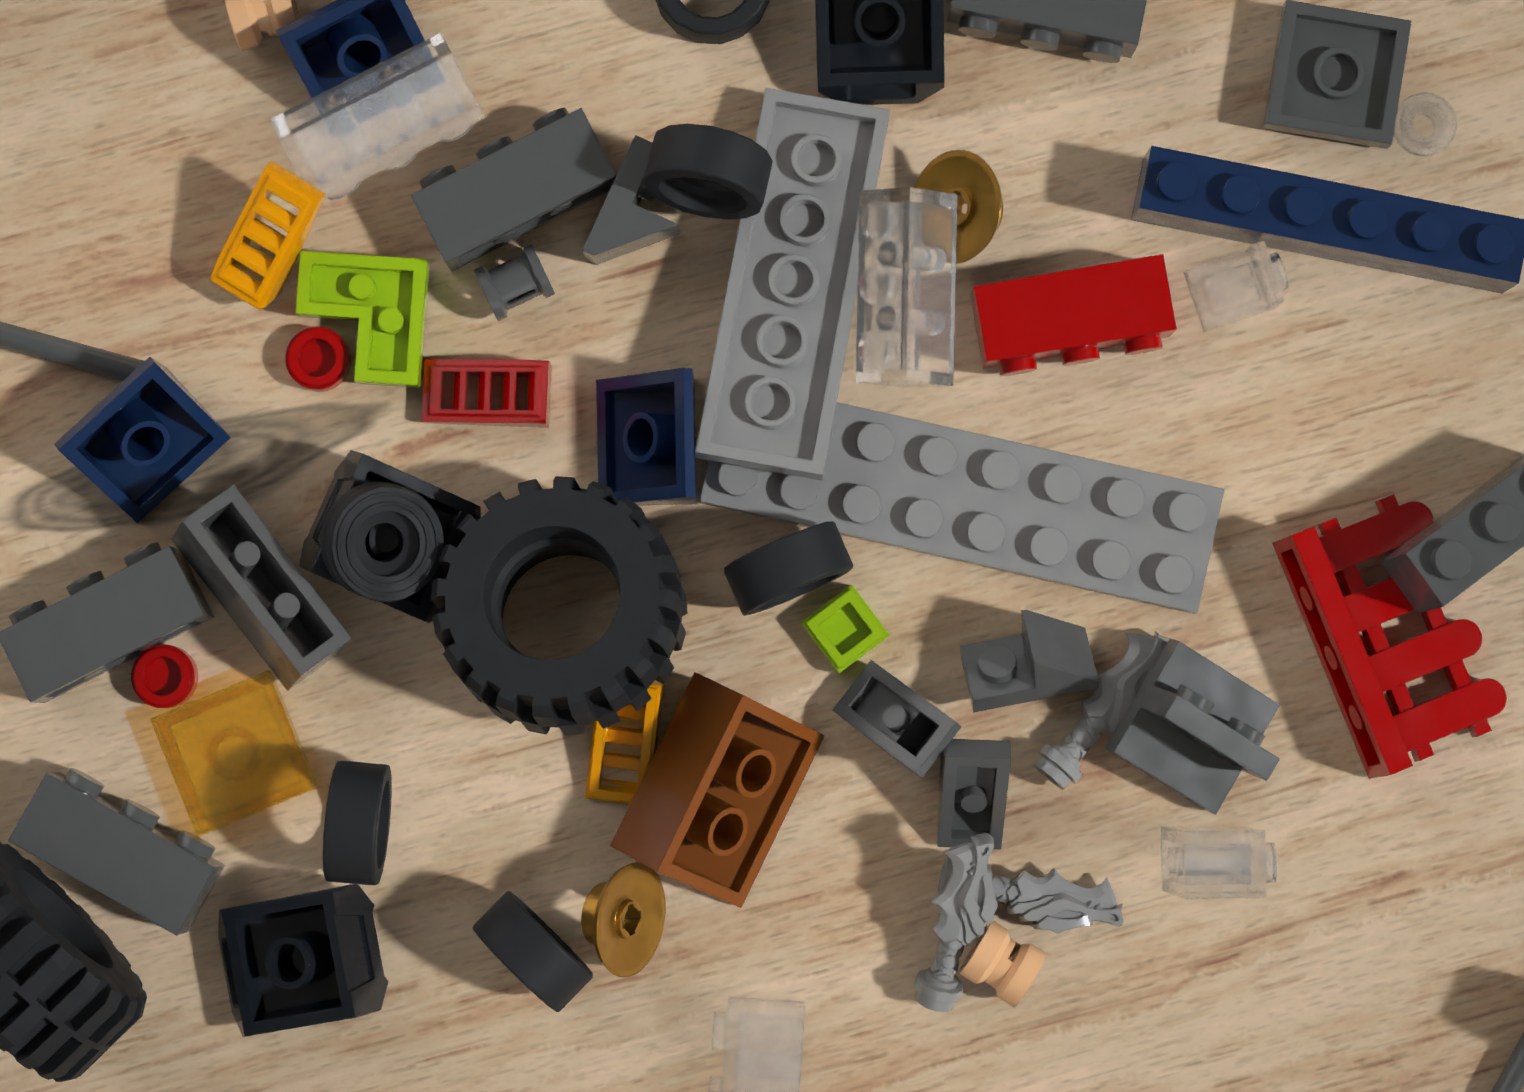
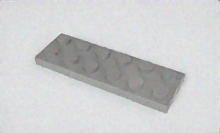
[695,88,890,481]

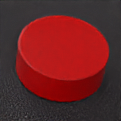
[285,326,351,392]
[131,644,198,709]

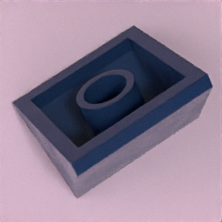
[276,0,444,134]
[54,357,231,523]
[596,368,697,506]

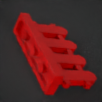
[1272,494,1507,779]

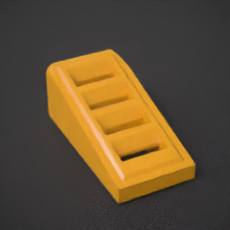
[210,161,326,309]
[585,680,665,805]

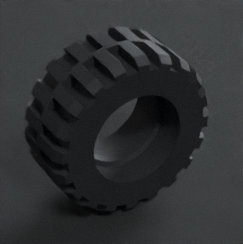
[431,476,688,736]
[0,842,147,1082]

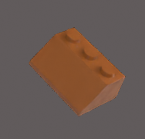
[610,672,825,908]

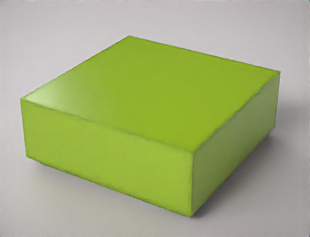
[801,585,890,674]

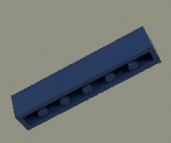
[1131,146,1524,294]

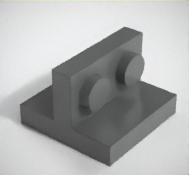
[1105,638,1280,815]

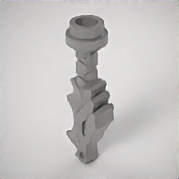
[1034,631,1170,790]
[914,833,998,1012]
[938,857,1124,934]

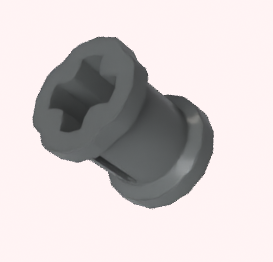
[474,244,555,322]

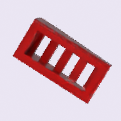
[422,359,552,428]

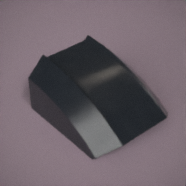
[815,0,945,105]
[299,450,481,623]
[218,884,389,1037]

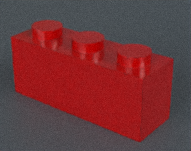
[970,254,1177,376]

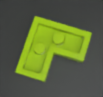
[295,251,430,388]

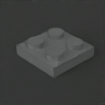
[1263,0,1412,149]

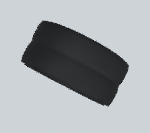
[320,482,444,602]

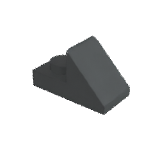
[582,135,680,265]
[960,610,1099,713]
[832,660,962,778]
[937,739,1011,850]

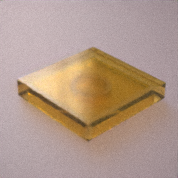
[150,670,319,837]

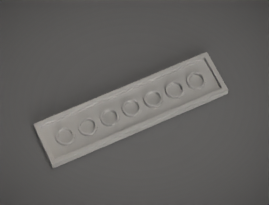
[700,402,1224,614]

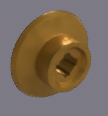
[910,150,1003,264]
[581,862,666,978]

